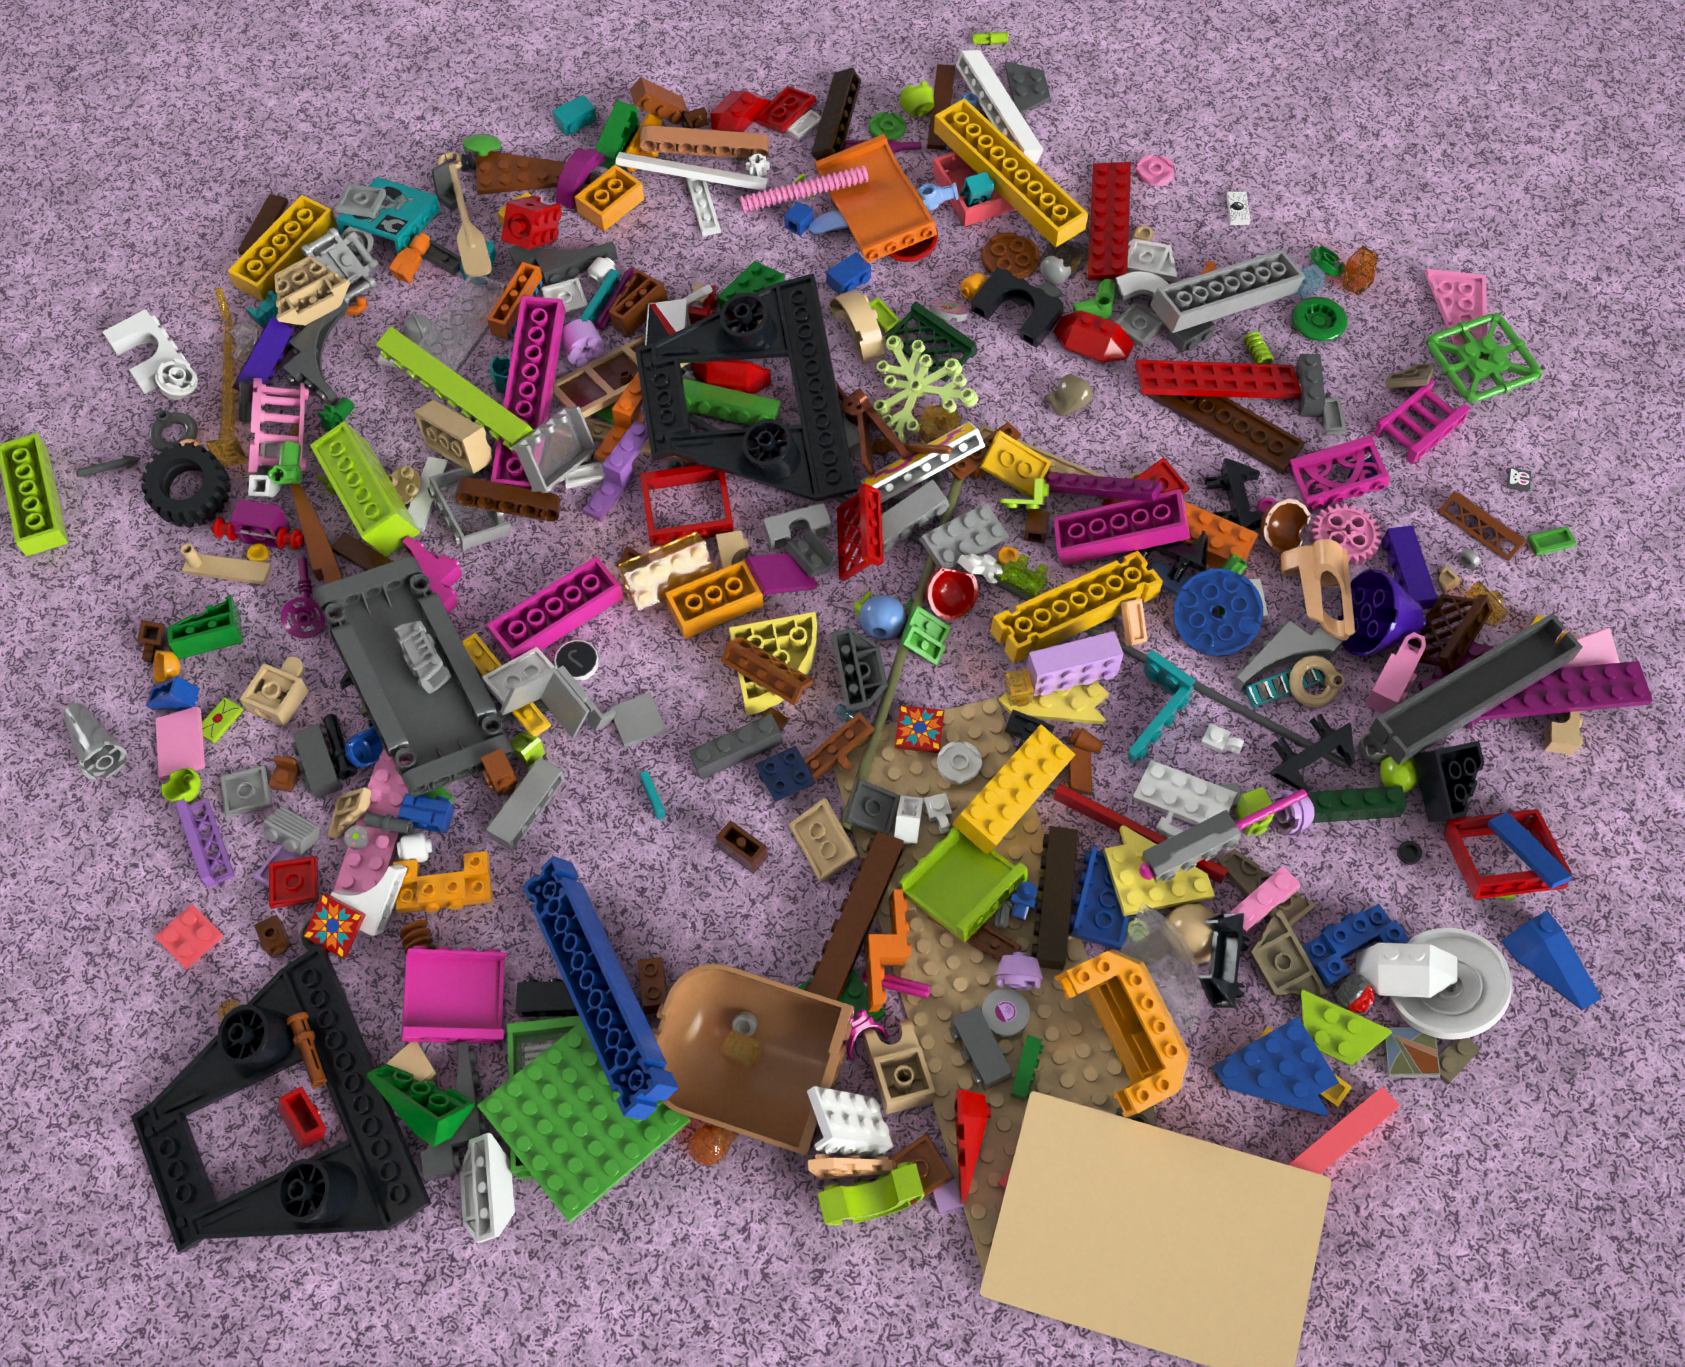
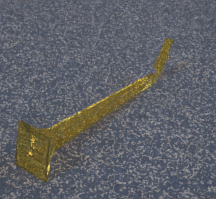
[206,287,249,467]

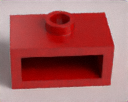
[277,1086,326,1151]

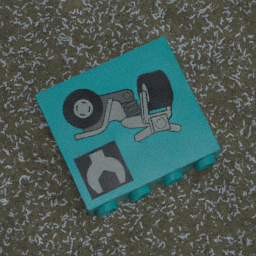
[336,177,440,254]

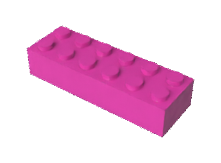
[1053,489,1190,566]
[487,556,624,661]

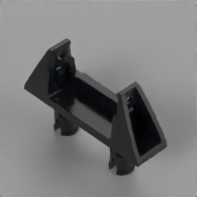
[1204,458,1264,531]
[1137,531,1208,583]
[1269,713,1355,793]
[1199,913,1250,1008]

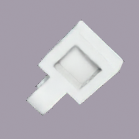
[1201,723,1244,755]
[923,793,952,835]

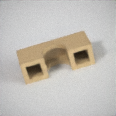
[1544,711,1583,755]

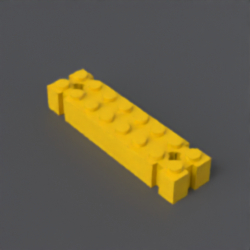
[990,551,1163,663]

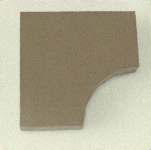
[1385,363,1435,388]

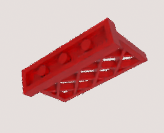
[837,483,884,581]

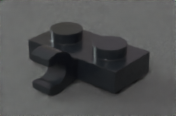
[1004,709,1055,751]

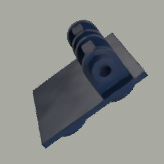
[755,746,816,802]

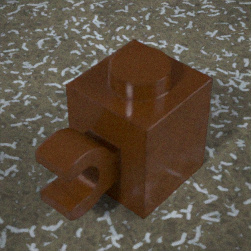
[137,620,167,663]

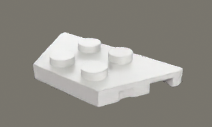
[1128,239,1177,282]

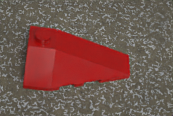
[954,1089,991,1204]

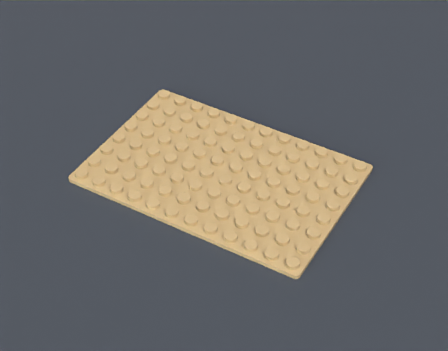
[980,1091,1331,1367]

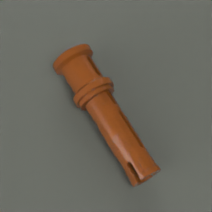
[286,1012,327,1088]

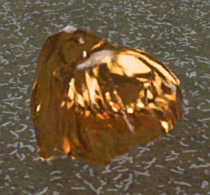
[688,1124,738,1166]

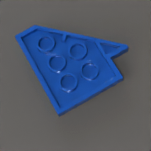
[1212,1017,1339,1117]

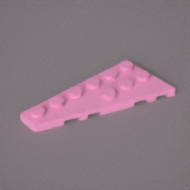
[1425,269,1487,371]

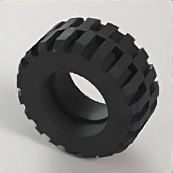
[141,443,231,527]

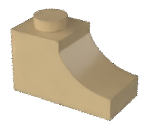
[716,530,749,569]

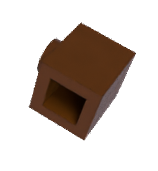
[254,915,292,956]

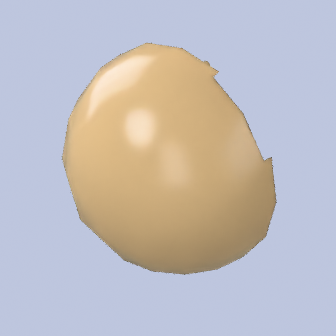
[1161,903,1216,964]

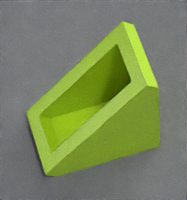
[510,732,546,768]

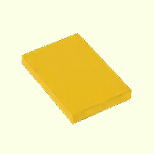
[979,430,1052,498]

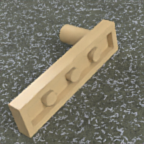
[180,544,272,585]

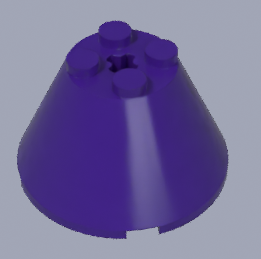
[1338,569,1426,657]

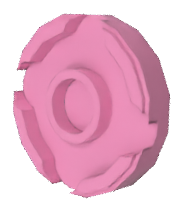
[1136,154,1174,186]

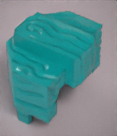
[246,290,278,327]
[489,355,510,394]

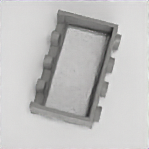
[512,406,597,493]
[427,467,511,552]

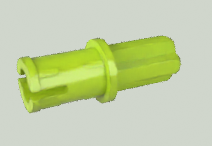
[972,31,1008,46]

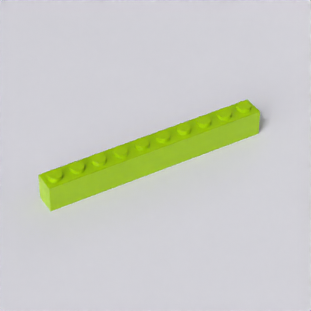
[375,326,533,451]

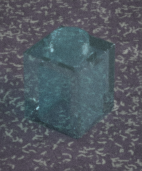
[1297,264,1327,298]

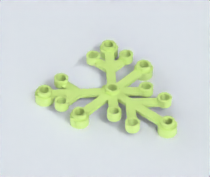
[873,336,978,444]

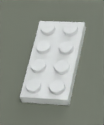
[1133,760,1237,825]

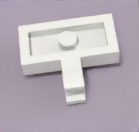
[957,554,1003,583]

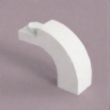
[1116,271,1169,301]

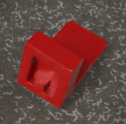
[688,285,719,325]

